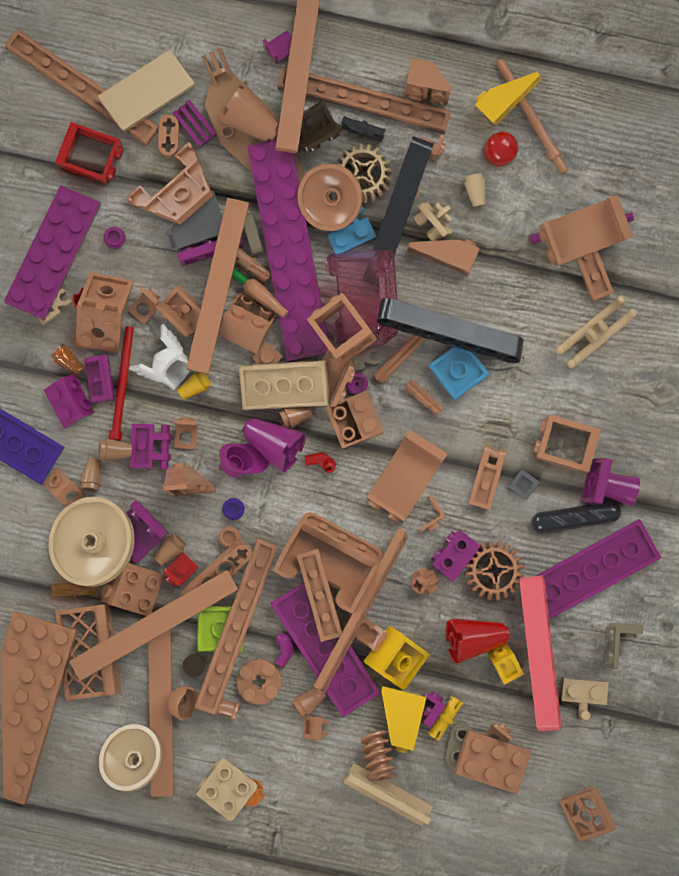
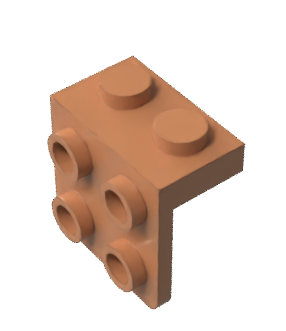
[101,563,163,616]

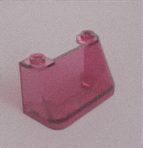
[325,249,398,346]

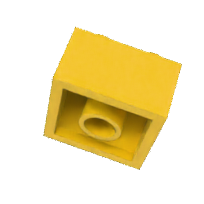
[363,625,430,691]

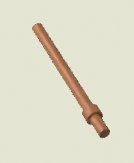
[496,59,569,175]

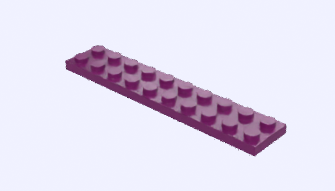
[247,140,329,362]

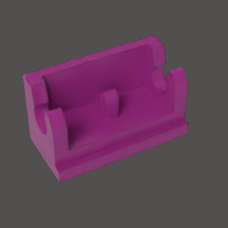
[84,354,115,404]

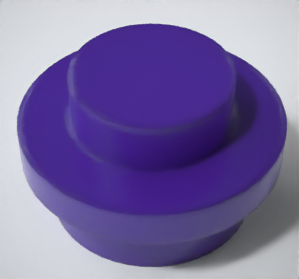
[222,498,245,520]

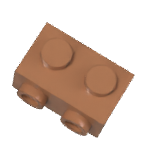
[156,285,201,337]

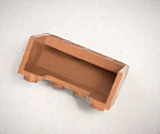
[273,512,383,614]

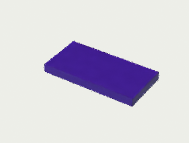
[0,408,65,485]

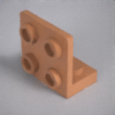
[323,349,355,407]

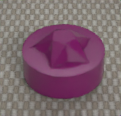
[346,373,368,395]

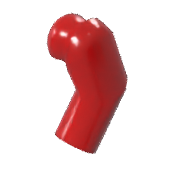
[304,452,336,473]

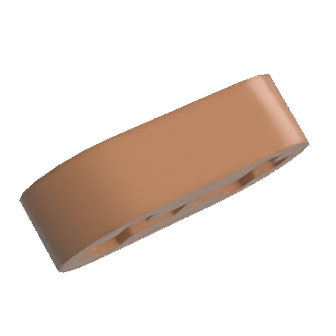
[158,115,180,158]

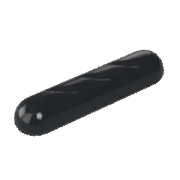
[531,501,621,534]

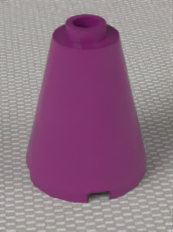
[242,418,306,473]

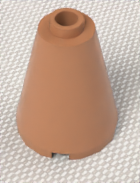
[216,83,278,142]

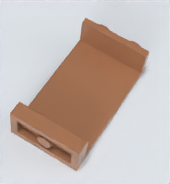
[538,195,633,267]
[366,430,447,523]

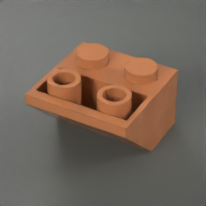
[405,58,451,105]
[218,292,278,354]
[325,391,384,449]

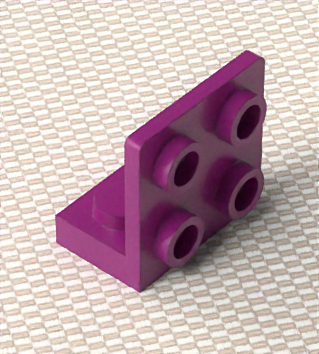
[126,500,169,563]

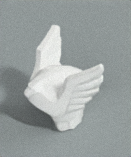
[129,324,190,390]

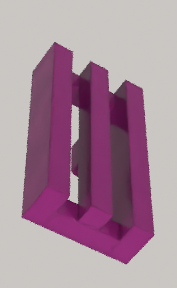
[172,100,217,148]

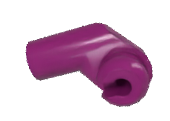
[275,633,294,668]

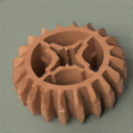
[464,540,524,601]

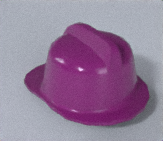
[219,443,269,478]

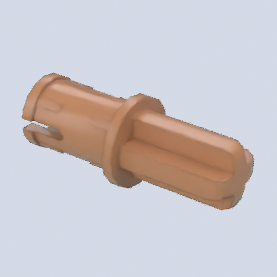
[236,247,271,283]

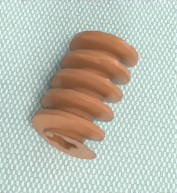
[361,730,396,781]

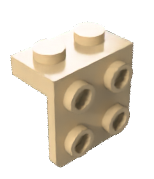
[196,758,258,821]

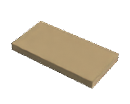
[98,50,195,133]
[239,360,330,410]

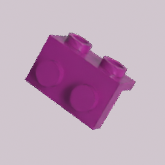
[44,375,94,429]

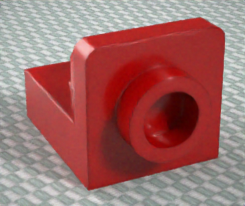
[163,552,199,587]

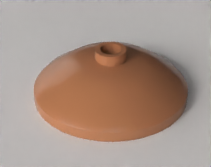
[297,164,363,231]

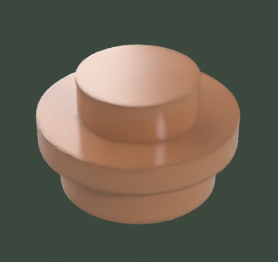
[218,526,241,548]

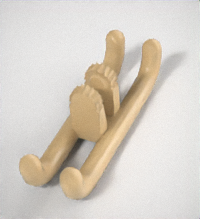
[556,295,637,368]

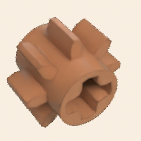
[412,567,439,597]

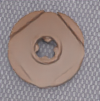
[237,659,282,705]

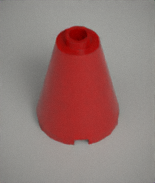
[445,618,510,663]

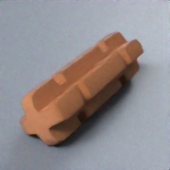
[405,380,443,416]

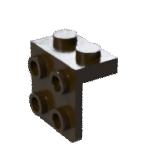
[299,101,343,152]

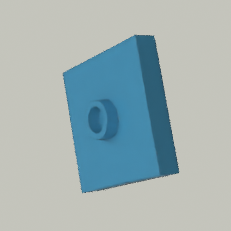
[428,347,490,401]

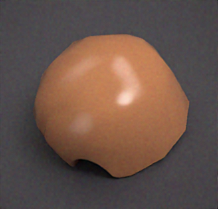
[168,686,199,721]

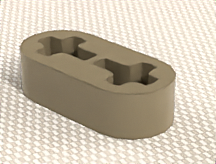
[244,212,263,255]

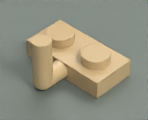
[561,678,609,720]

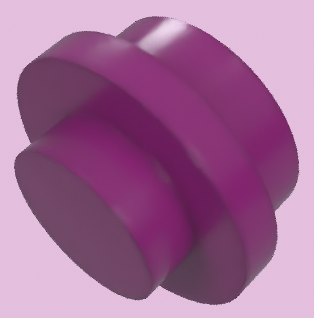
[104,227,126,249]

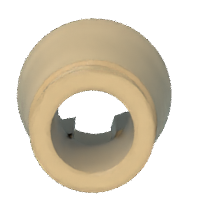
[464,173,485,207]

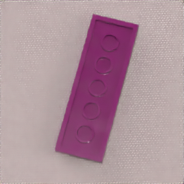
[4,185,101,321]
[535,519,661,620]
[270,582,380,717]

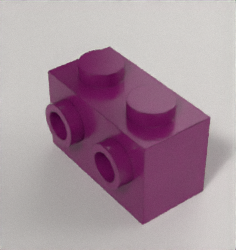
[431,529,481,582]

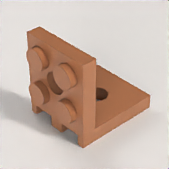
[75,272,134,354]

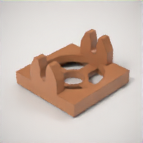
[559,785,617,842]

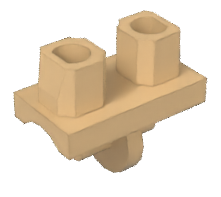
[413,202,453,241]

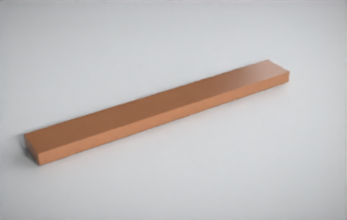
[276,0,320,153]
[5,29,159,146]
[277,66,451,133]
[186,198,249,375]
[314,528,408,694]
[194,538,278,716]
[69,570,238,681]
[148,629,174,797]

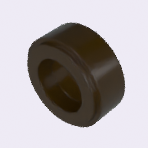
[183,654,206,677]

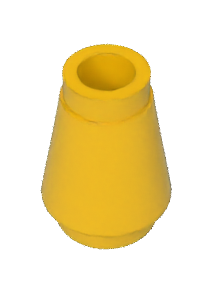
[177,372,211,400]

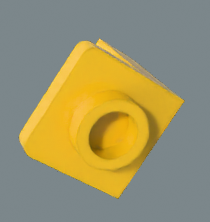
[488,644,524,685]

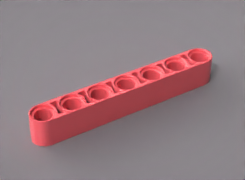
[520,575,561,732]

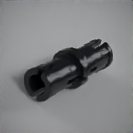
[341,116,386,142]

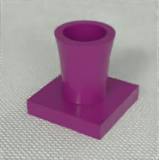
[580,458,640,507]

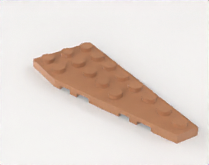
[1,611,78,805]

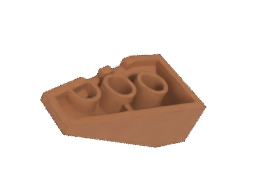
[163,463,216,496]

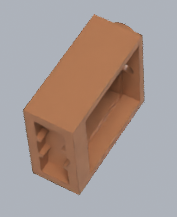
[307,293,377,366]
[533,415,601,474]

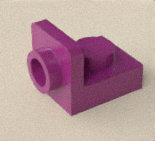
[422,691,446,728]

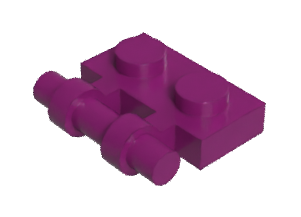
[130,423,172,470]

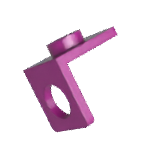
[262,30,292,64]

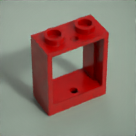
[55,122,124,185]

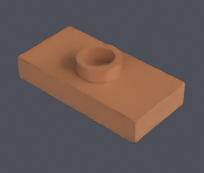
[341,613,389,652]

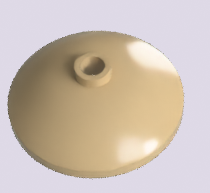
[99,724,162,792]

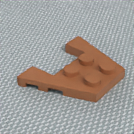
[125,142,213,225]

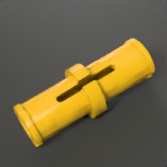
[427,695,464,741]

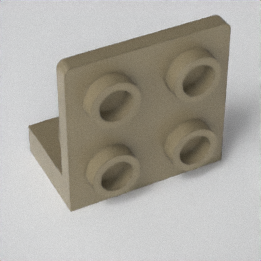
[604,623,643,669]

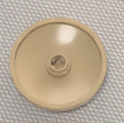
[49,497,134,587]

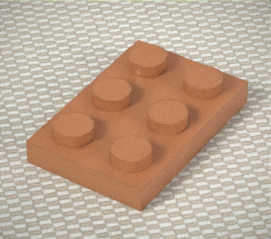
[453,730,532,794]

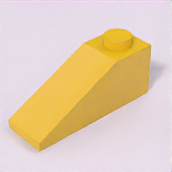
[475,72,542,126]

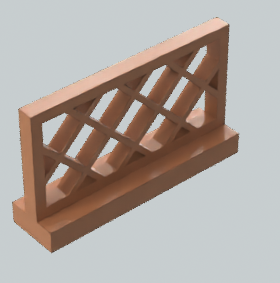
[55,604,121,701]

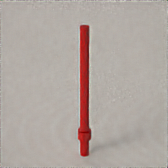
[108,326,134,441]

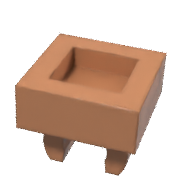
[302,715,329,740]

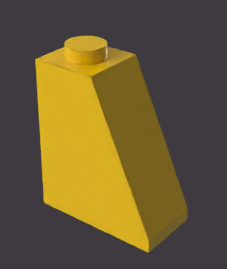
[381,686,426,753]

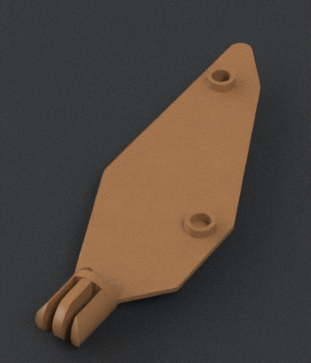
[201,48,306,183]

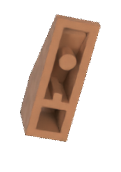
[407,239,480,276]

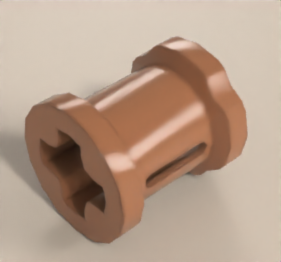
[216,697,241,722]

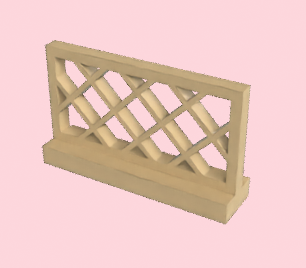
[343,762,433,826]

